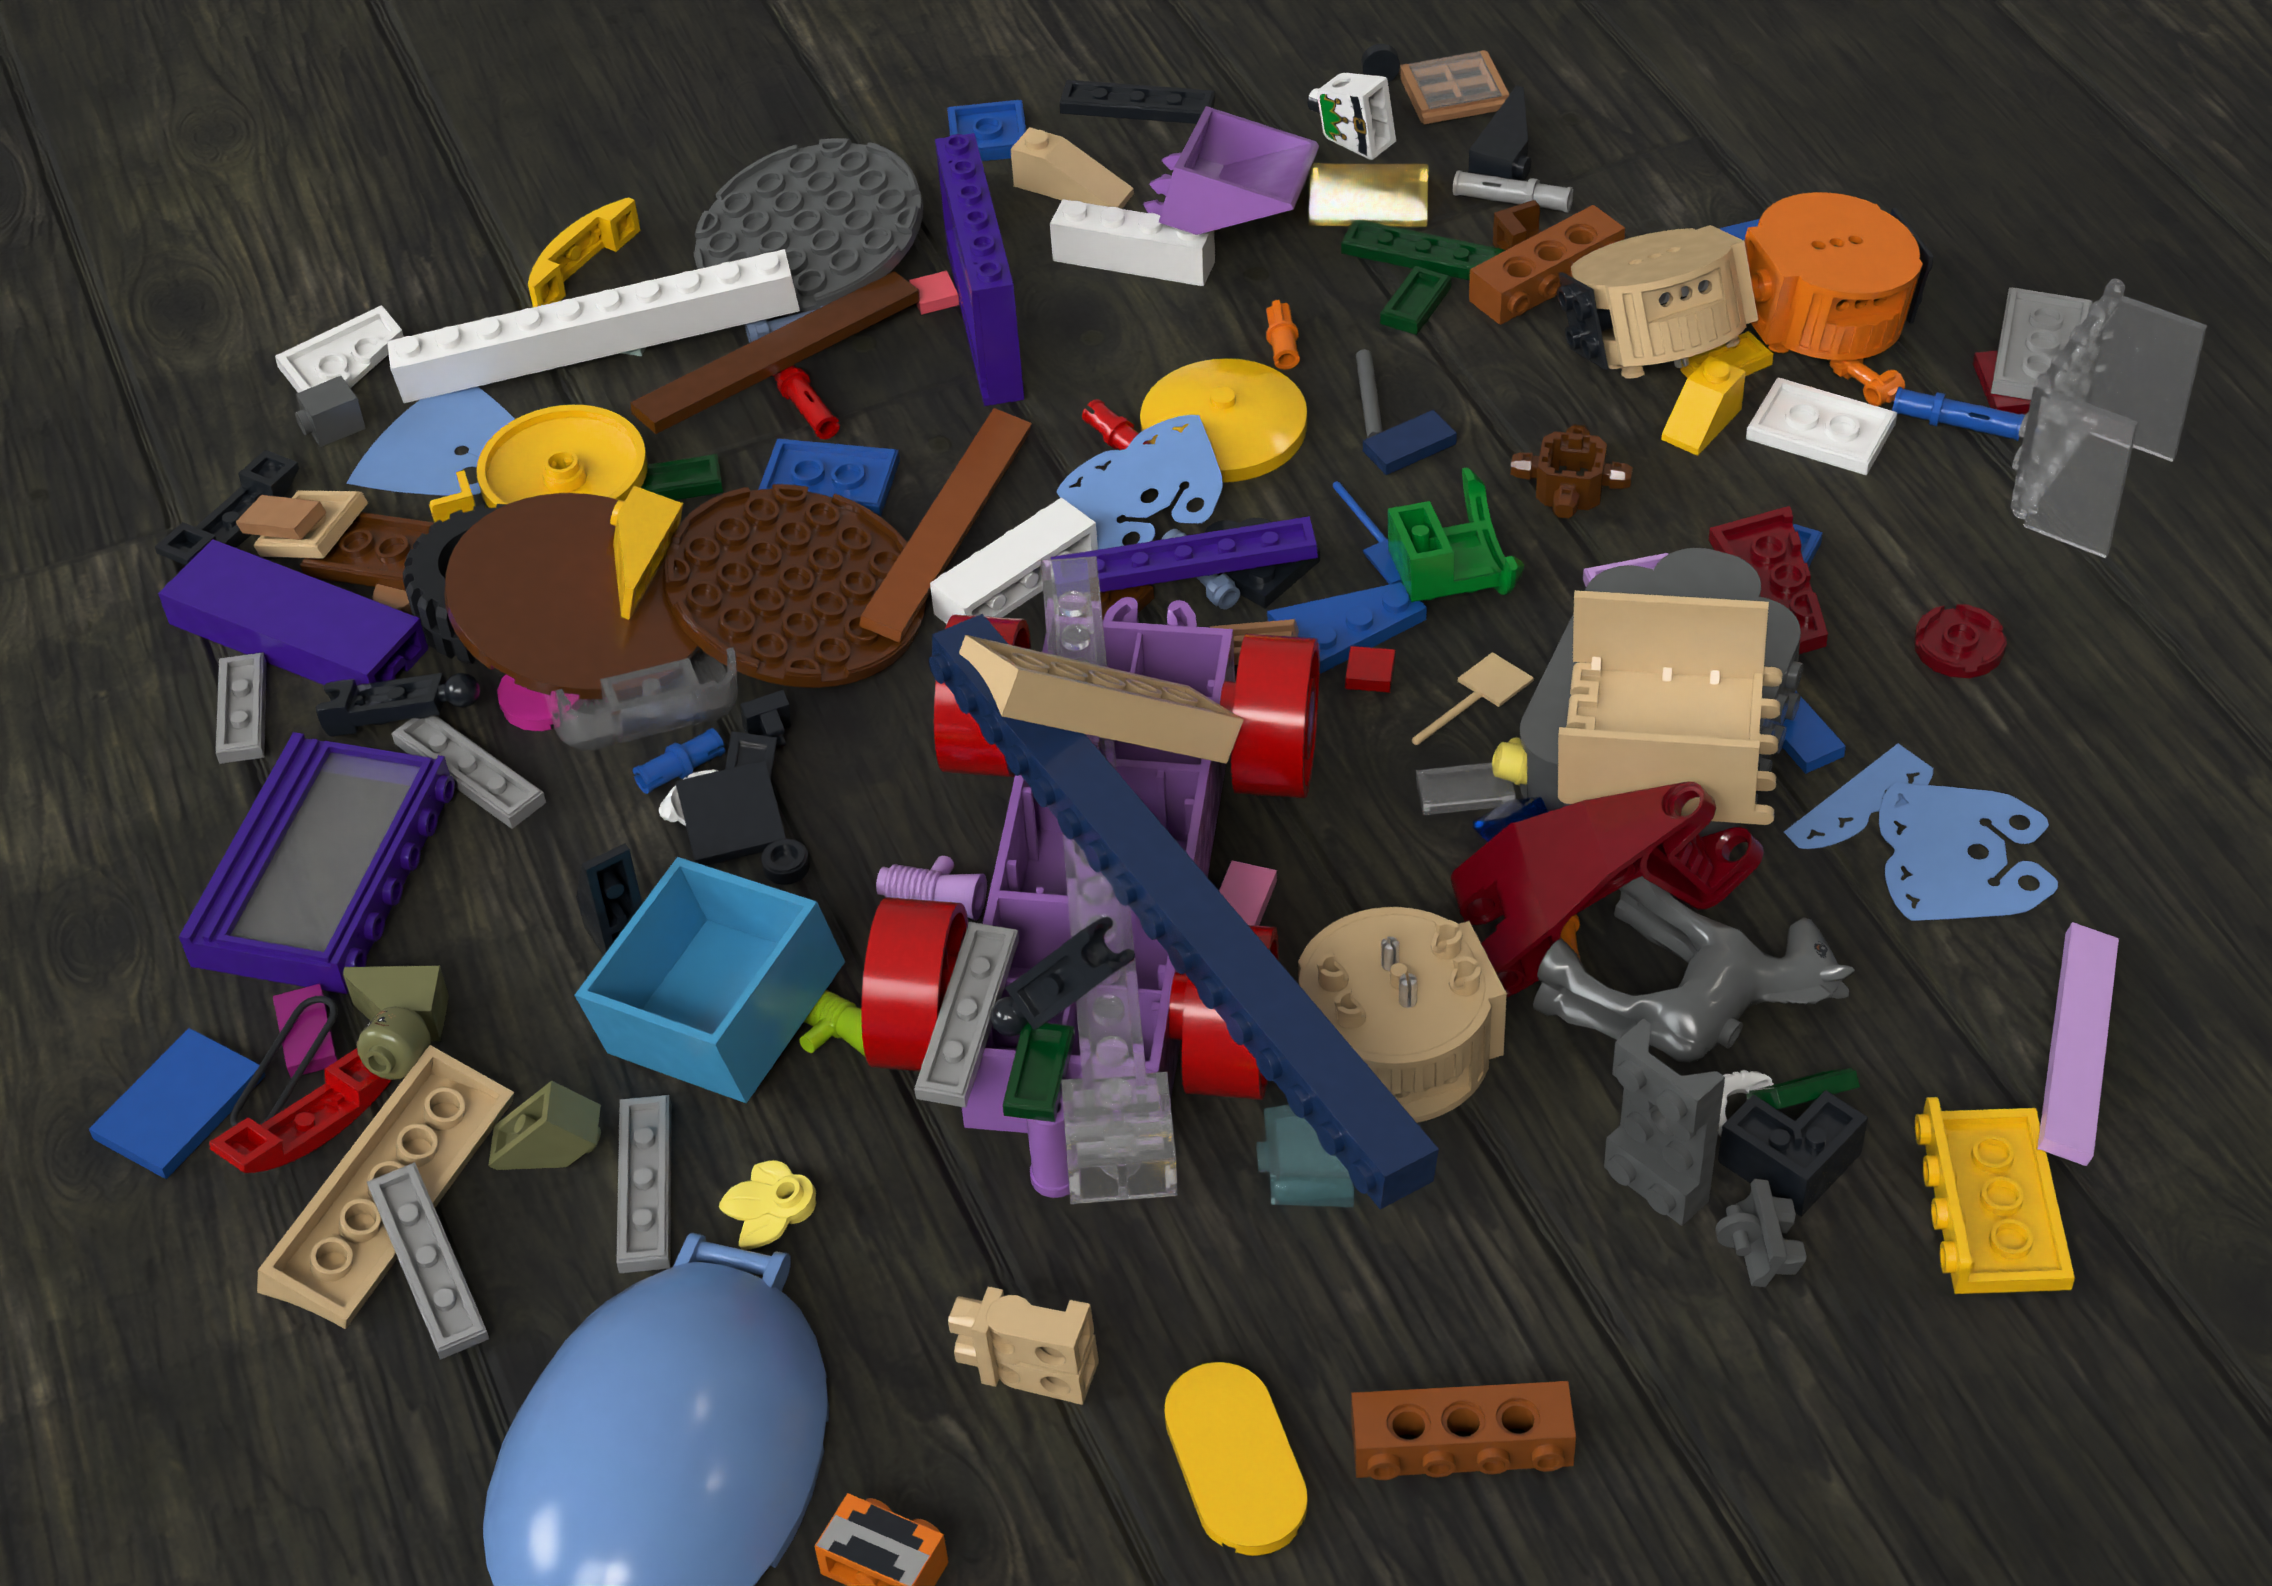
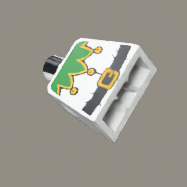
[1307,73,1396,160]

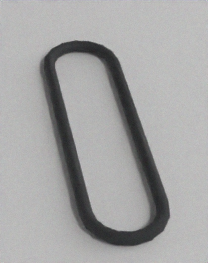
[230,996,338,1127]

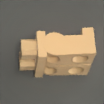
[948,1287,1099,1405]

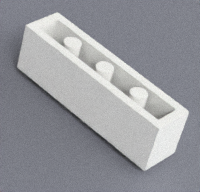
[1050,199,1215,286]
[930,497,1098,624]

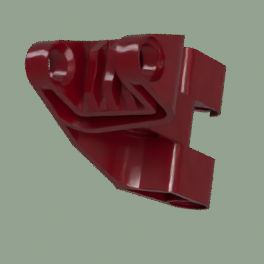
[1451,782,1764,997]

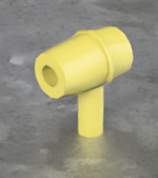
[1492,737,1527,786]

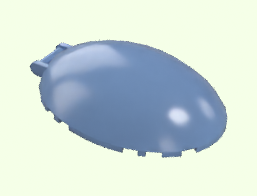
[483,1233,829,1586]

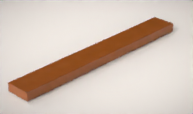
[859,408,1032,643]

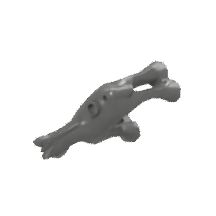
[1533,876,1855,1063]

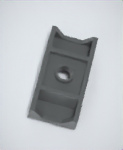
[1604,1018,1725,1226]

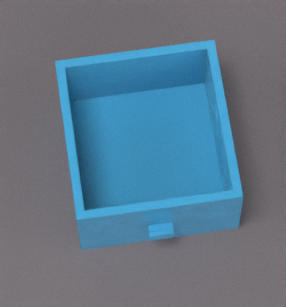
[574,857,845,1103]

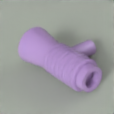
[876,856,987,920]

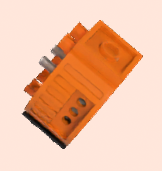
[1744,192,1934,360]

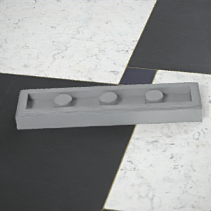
[391,715,546,829]
[914,922,1019,1108]
[616,1095,672,1273]
[367,1162,489,1360]

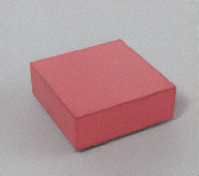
[909,271,959,315]

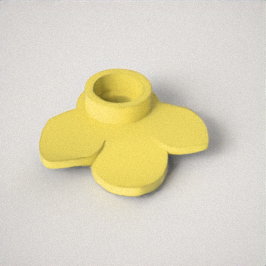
[719,1160,816,1250]

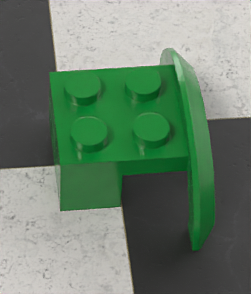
[1388,468,1524,602]

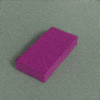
[273,984,338,1078]

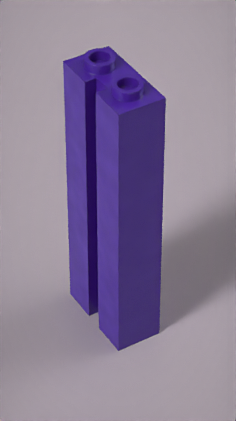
[158,539,429,685]

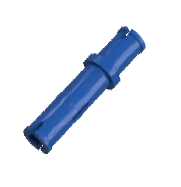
[1892,387,2025,441]

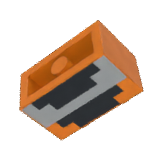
[814,1493,949,1586]

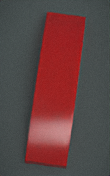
[209,1048,391,1173]

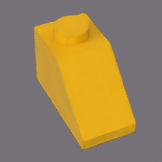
[1661,356,1746,456]

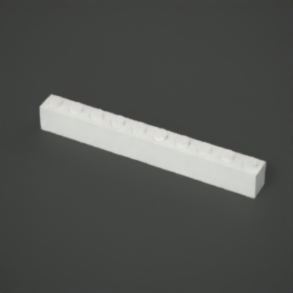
[387,249,800,403]

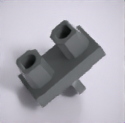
[1715,1179,1807,1287]

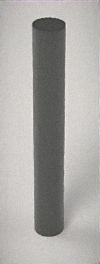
[1356,349,1383,438]

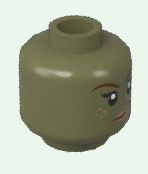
[357,1006,431,1080]

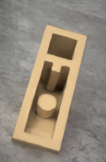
[1011,127,1134,209]

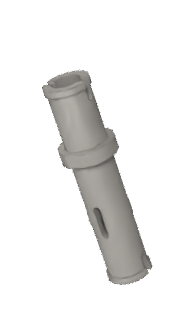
[1453,170,1573,213]

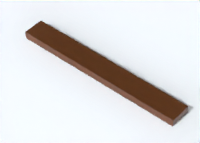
[630,271,920,434]

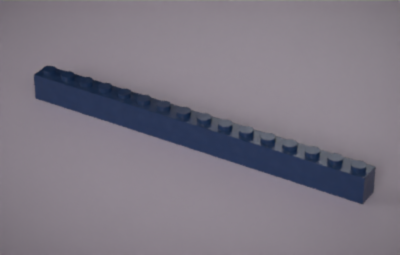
[929,614,1439,1209]

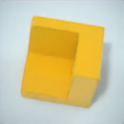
[429,470,475,523]

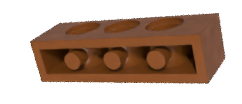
[1469,205,1625,325]
[1351,1381,1576,1480]

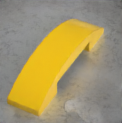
[528,197,641,307]

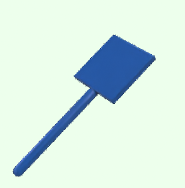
[1333,481,1402,585]

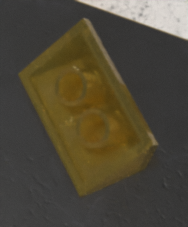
[1309,163,1428,227]

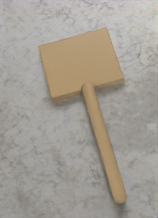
[1412,652,1534,745]

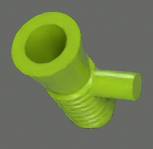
[800,990,865,1056]

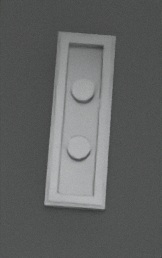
[216,653,267,764]

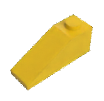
[610,486,683,620]

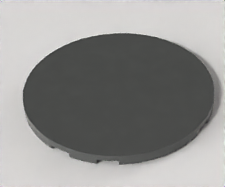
[693,138,923,316]

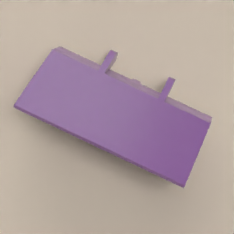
[1143,106,1319,235]

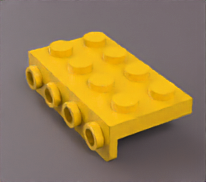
[1915,1097,2075,1294]

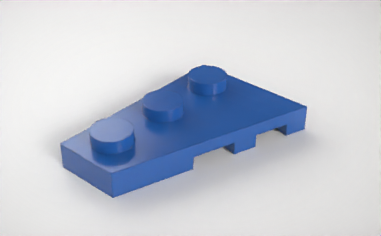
[1267,582,1427,674]

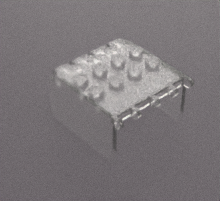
[2010,279,2207,558]

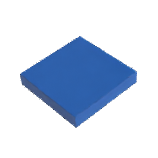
[947,100,1026,161]

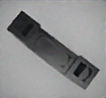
[155,450,299,565]

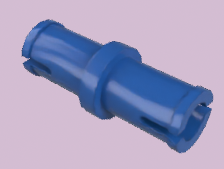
[632,728,725,794]

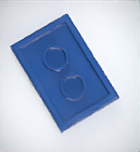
[758,439,900,517]
[89,1028,265,1179]

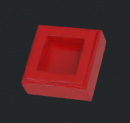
[1345,646,1395,693]

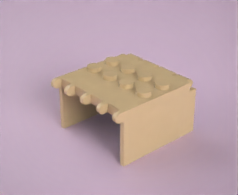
[1558,590,1783,825]

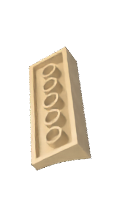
[959,635,1244,764]
[257,1045,514,1329]

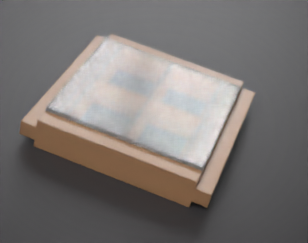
[1399,50,1510,124]

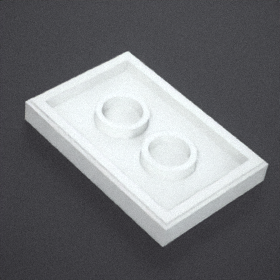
[1746,378,1897,475]

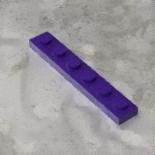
[1051,516,1318,599]

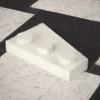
[275,305,403,393]

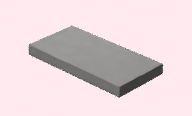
[1991,287,2092,407]

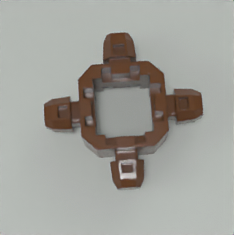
[1511,424,1633,518]

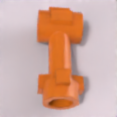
[1830,359,1905,406]

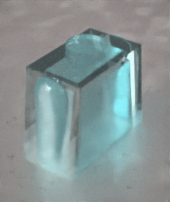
[1256,1104,1354,1207]

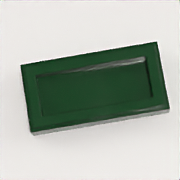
[1380,266,1451,335]
[641,454,723,500]
[1002,1022,1076,1122]
[1746,1068,1860,1109]

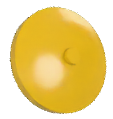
[1140,359,1307,483]
[477,405,648,508]

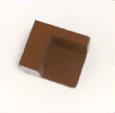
[1493,200,1541,251]

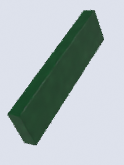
[1341,219,1505,280]

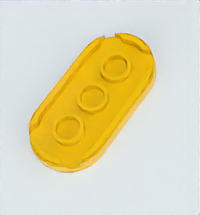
[1165,1362,1307,1556]

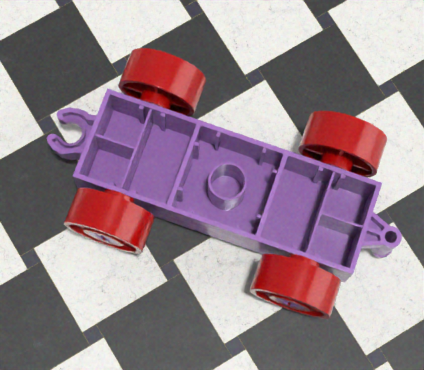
[861,597,1320,1198]

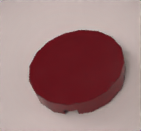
[1914,604,2007,678]

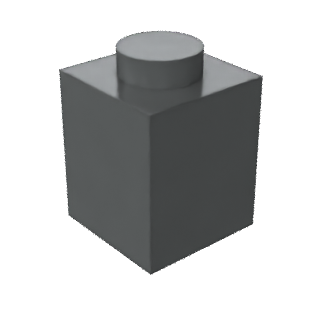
[295,376,366,447]

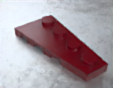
[1708,506,1828,654]

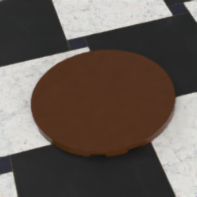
[663,484,927,688]
[444,493,701,700]

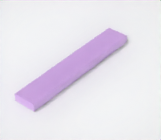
[2037,922,2119,1166]

